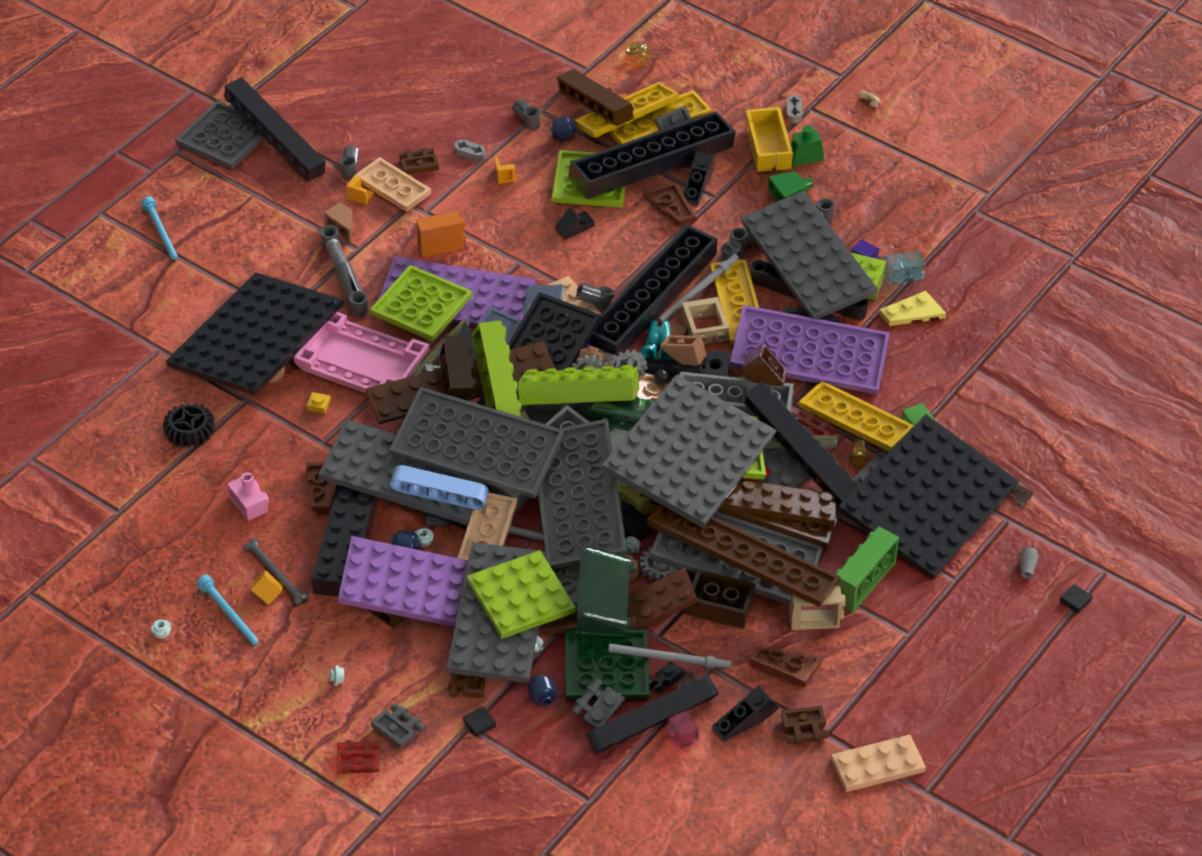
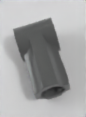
[512,98,540,130]
[340,145,359,179]
[576,283,615,310]

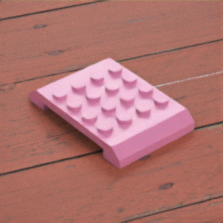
[294,312,430,393]

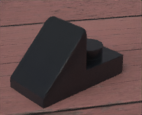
[555,208,595,240]

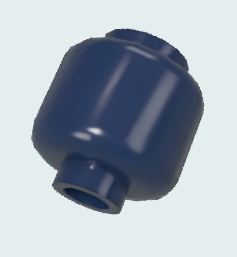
[550,115,576,141]
[391,530,421,550]
[528,675,557,706]

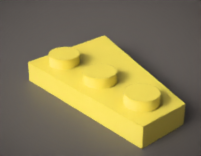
[879,291,946,326]

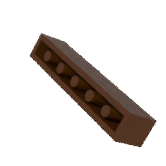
[557,69,634,126]

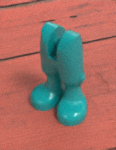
[640,321,674,359]

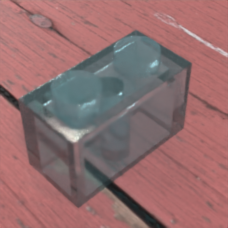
[884,251,926,284]

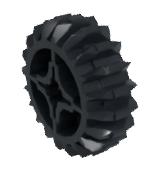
[163,402,215,448]

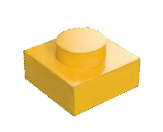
[307,392,331,414]

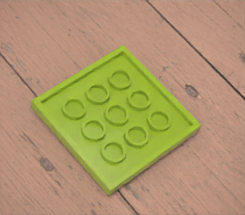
[552,150,626,208]
[370,265,473,342]
[467,550,576,639]

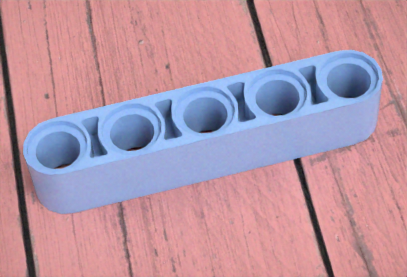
[390,465,489,510]

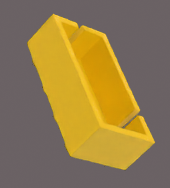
[745,107,793,172]

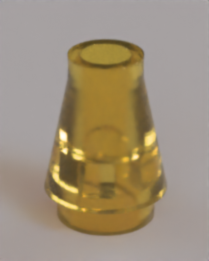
[849,440,868,467]

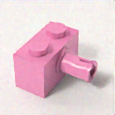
[227,472,269,521]

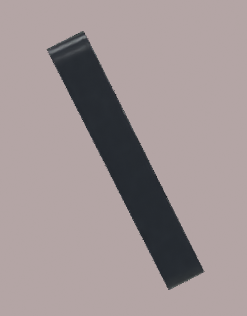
[750,260,868,320]
[586,675,719,754]

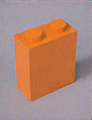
[416,211,466,257]

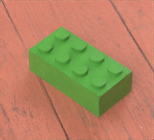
[835,526,899,612]

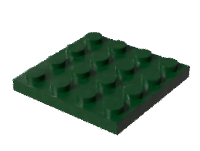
[565,629,649,700]

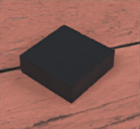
[1060,584,1093,613]
[463,706,496,737]

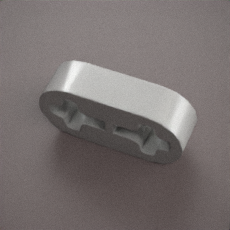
[786,96,803,124]
[454,140,485,162]

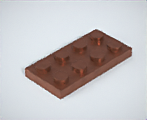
[612,568,698,630]

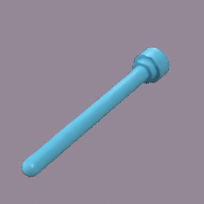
[141,196,178,260]
[196,575,258,645]

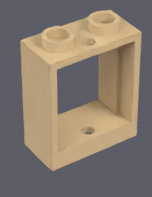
[682,297,729,345]
[789,586,845,630]

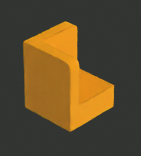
[494,157,516,184]
[346,175,374,205]
[251,570,282,605]

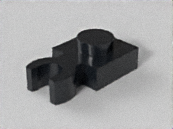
[649,662,685,694]

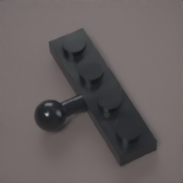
[644,358,701,385]

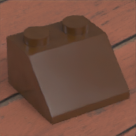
[742,343,787,386]

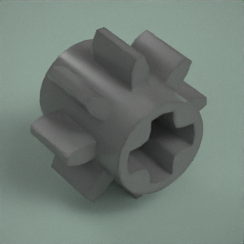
[721,240,743,260]

